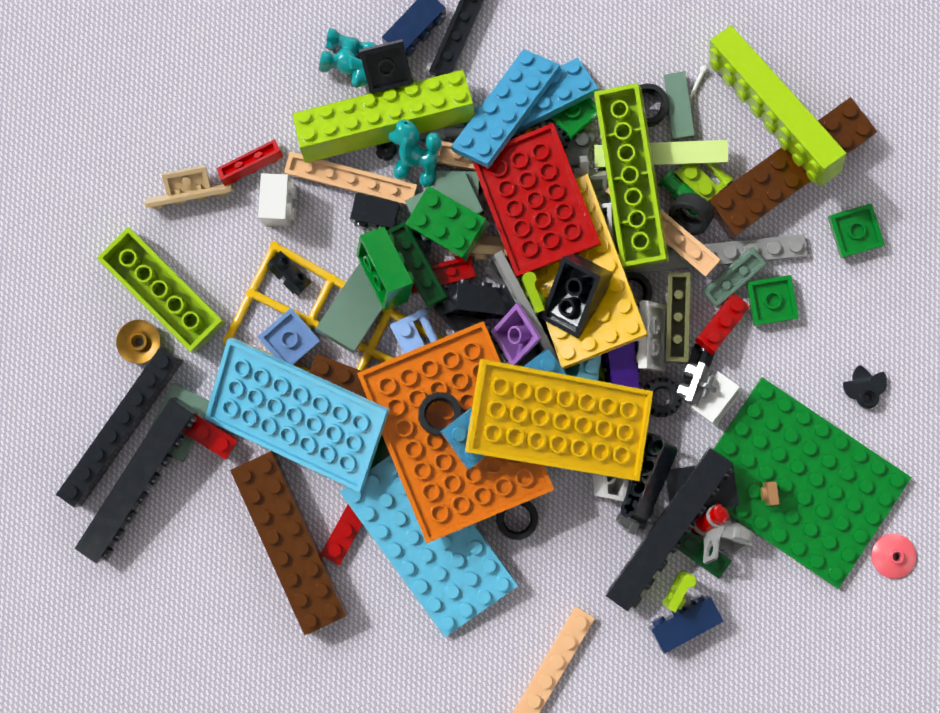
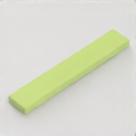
[594,140,728,168]

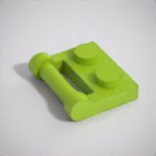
[674,163,733,201]
[516,272,546,313]
[661,571,696,612]

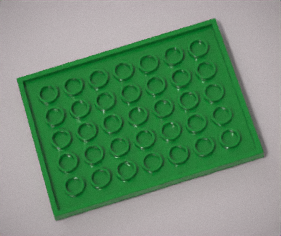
[713,377,912,589]

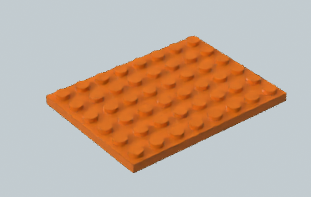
[357,321,554,543]

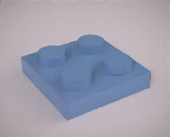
[258,308,321,365]

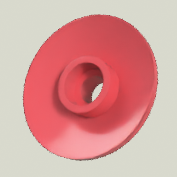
[871,534,916,579]

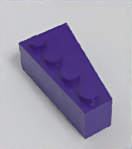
[601,341,643,389]

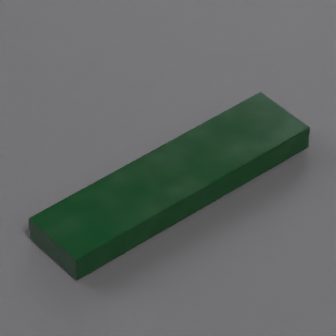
[387,221,448,309]

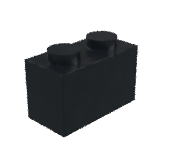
[350,193,400,231]

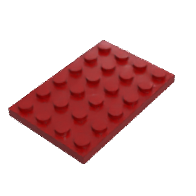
[472,123,601,279]

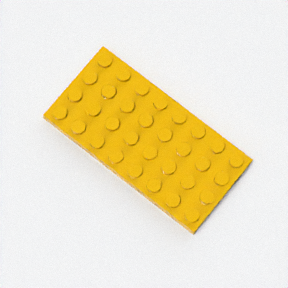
[533,174,648,369]
[465,359,653,481]

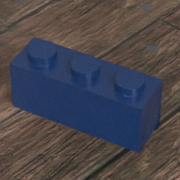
[382,0,446,58]
[649,594,724,654]

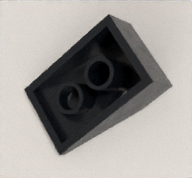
[540,254,613,338]

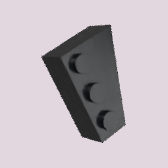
[441,280,516,319]

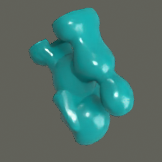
[319,28,377,88]
[389,119,441,187]

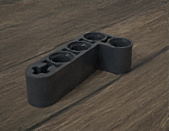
[621,432,677,525]

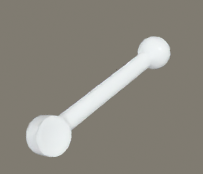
[689,65,708,106]

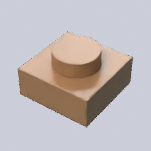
[760,481,779,505]

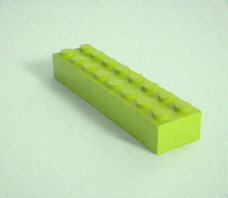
[709,25,846,187]
[292,70,475,163]
[594,83,669,270]

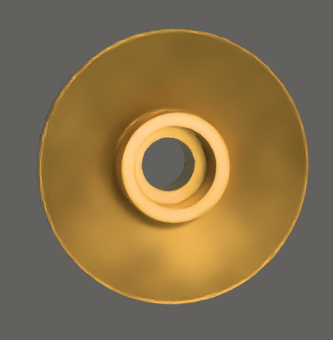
[116,320,161,364]

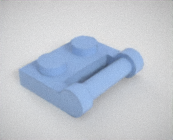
[390,308,439,354]

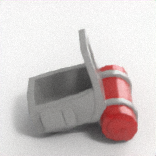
[691,504,753,564]

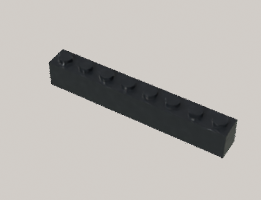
[56,346,183,508]
[74,397,198,564]
[606,446,734,612]

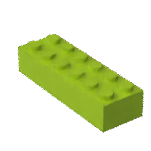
[97,227,226,354]

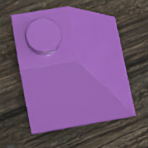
[491,303,542,365]

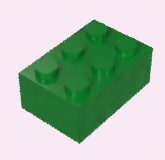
[405,185,489,262]
[356,227,414,311]

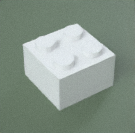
[258,173,297,227]

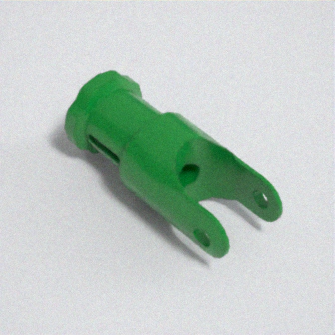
[658,170,698,216]

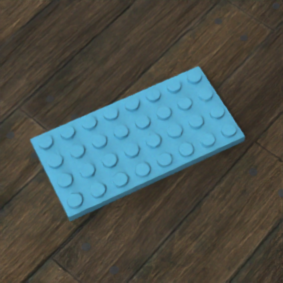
[205,337,390,492]
[340,455,518,637]

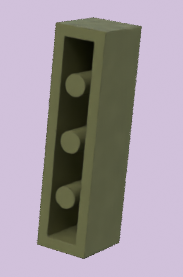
[665,272,691,364]

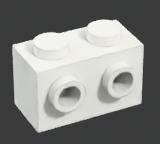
[691,372,743,426]

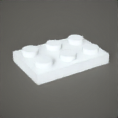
[636,301,667,372]

